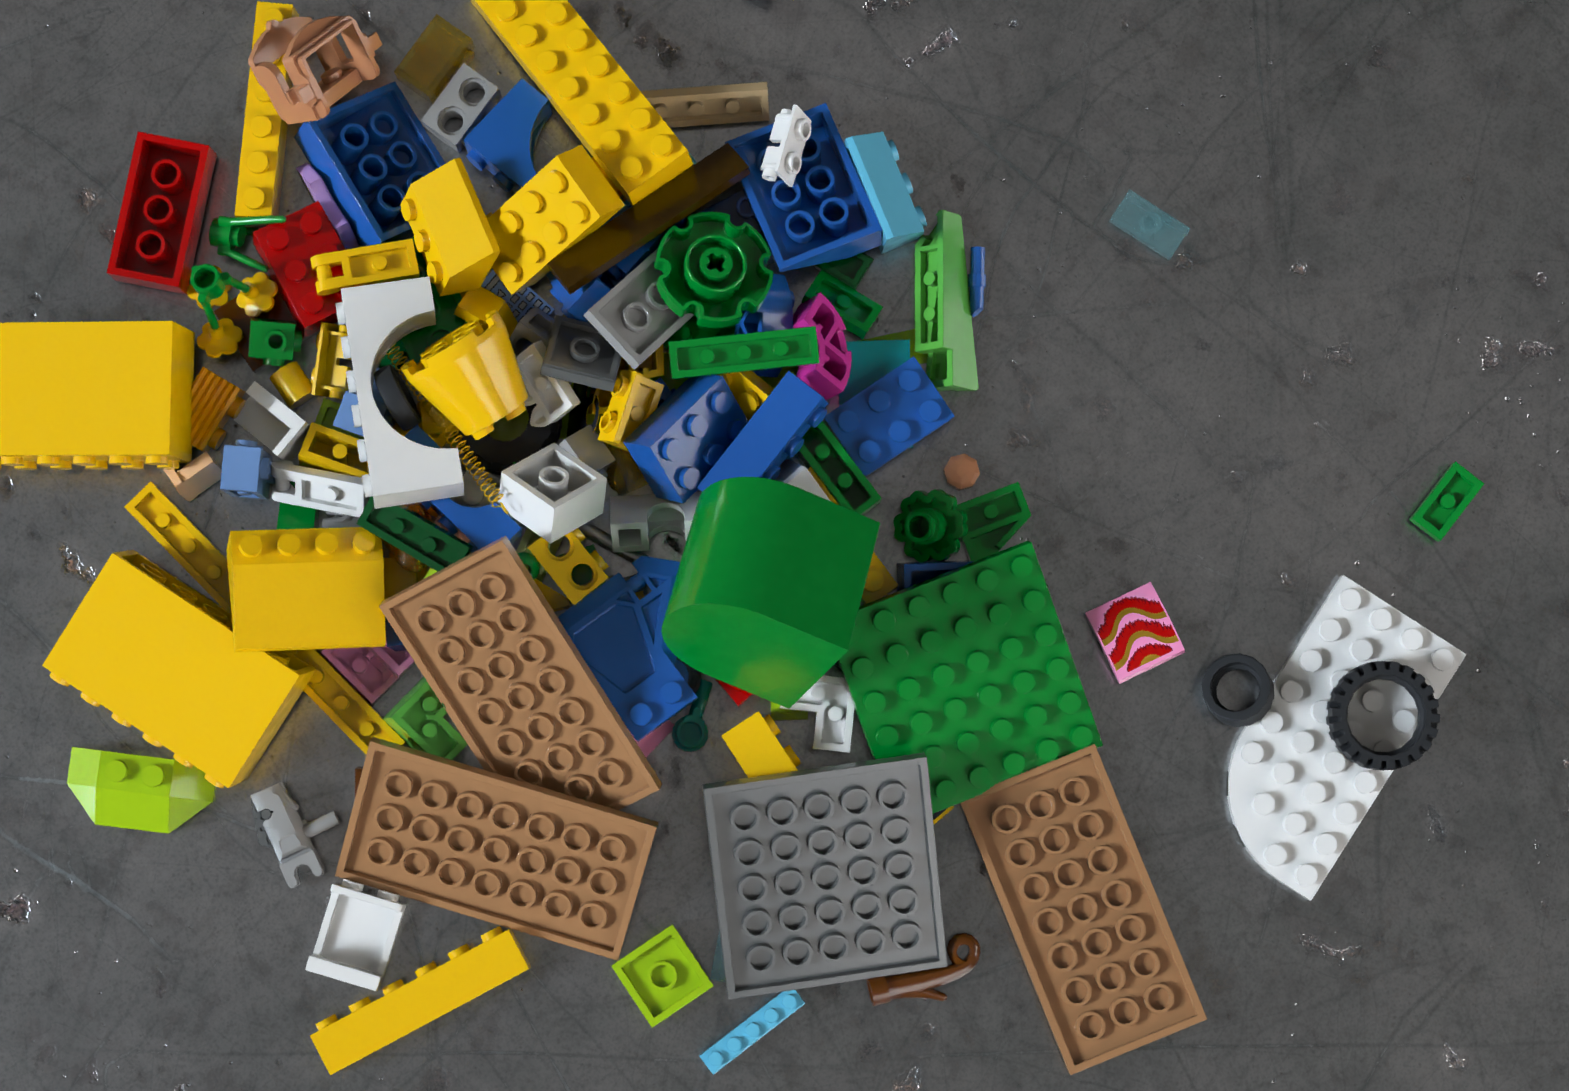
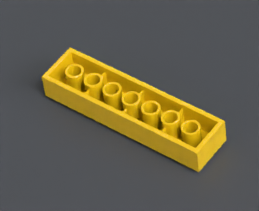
[470,0,693,206]

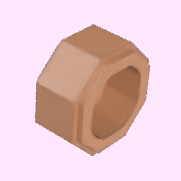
[943,454,980,491]

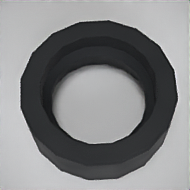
[1201,653,1275,727]

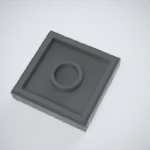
[540,315,622,392]

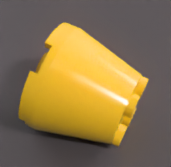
[401,310,528,440]

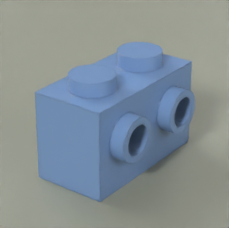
[220,440,275,500]

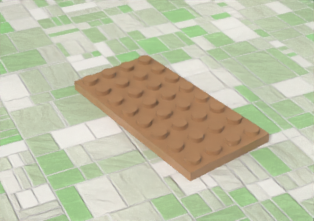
[379,535,662,810]
[335,737,658,961]
[960,744,1207,1075]

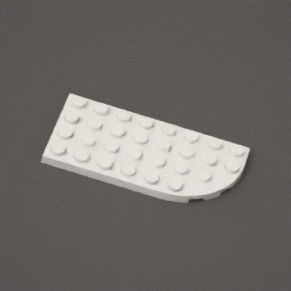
[1227,575,1467,901]

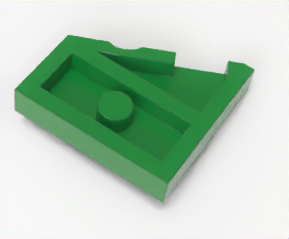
[956,482,1032,561]

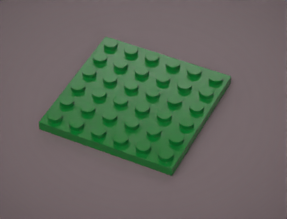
[838,541,1103,814]

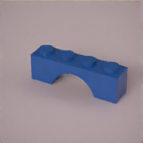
[404,425,522,555]

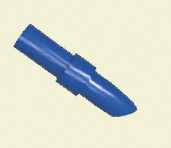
[968,246,986,317]

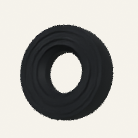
[373,364,421,431]

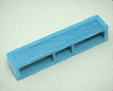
[699,990,806,1075]

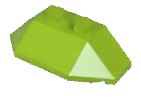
[67,747,216,834]

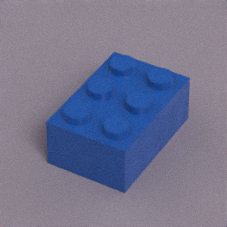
[623,375,748,504]

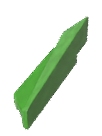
[915,210,979,391]

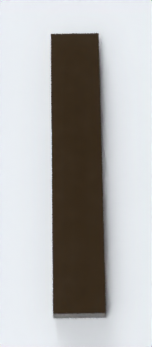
[547,143,750,295]

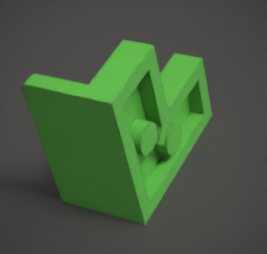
[383,676,467,760]

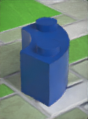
[734,274,795,378]

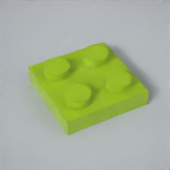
[611,924,714,1028]

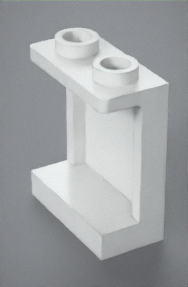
[305,878,407,991]

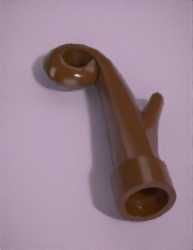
[866,933,981,1006]

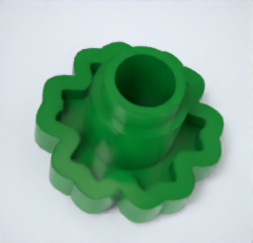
[893,489,968,562]

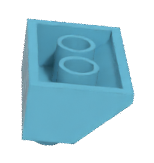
[844,132,927,254]

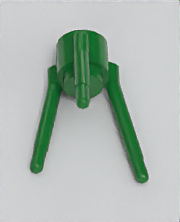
[209,215,286,272]

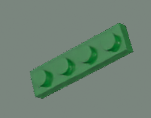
[668,326,820,379]

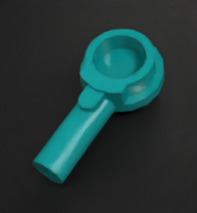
[672,679,713,752]

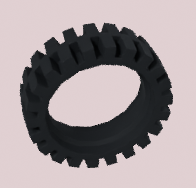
[1326,661,1440,771]

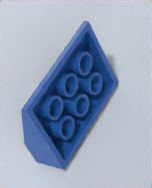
[294,81,446,247]
[725,103,882,272]

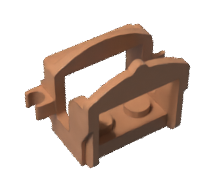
[248,15,383,124]

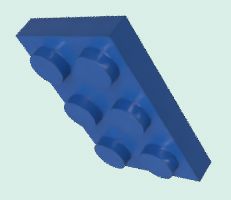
[824,356,955,477]

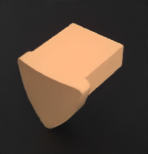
[163,451,222,502]

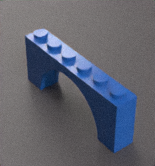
[463,78,687,281]

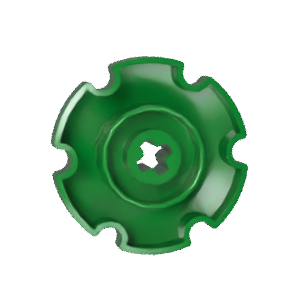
[654,212,773,328]

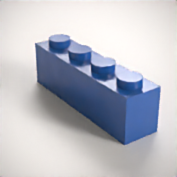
[697,371,829,492]

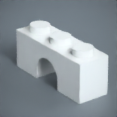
[610,492,702,553]

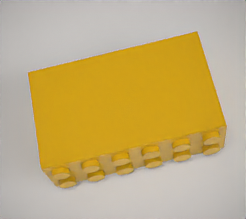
[0,321,195,470]
[42,549,317,788]

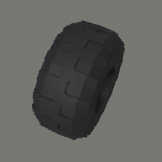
[453,403,562,475]

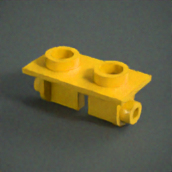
[311,322,351,399]

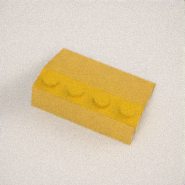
[226,527,386,652]

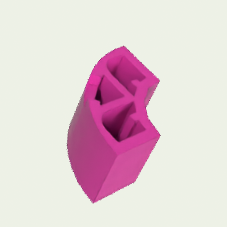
[793,292,852,401]

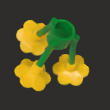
[187,264,278,358]

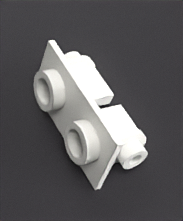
[760,104,812,187]

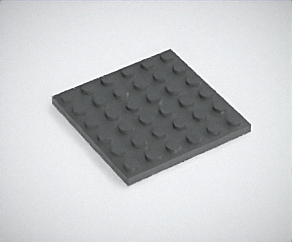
[702,752,948,1000]

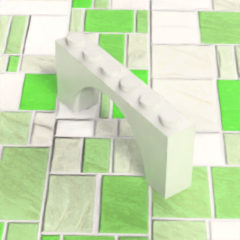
[335,276,464,509]

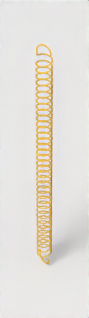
[386,343,508,515]

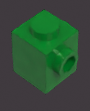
[248,317,302,366]

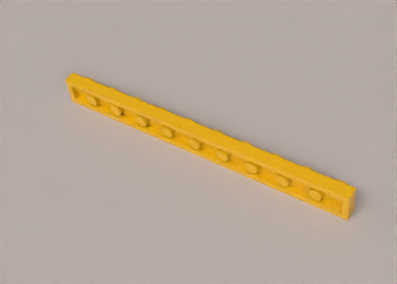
[124,481,406,755]

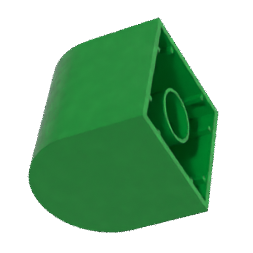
[661,477,880,709]

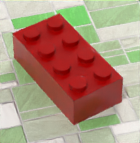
[107,131,217,295]

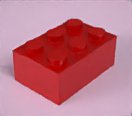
[253,201,345,338]

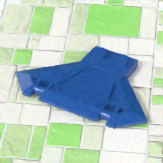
[558,556,698,742]

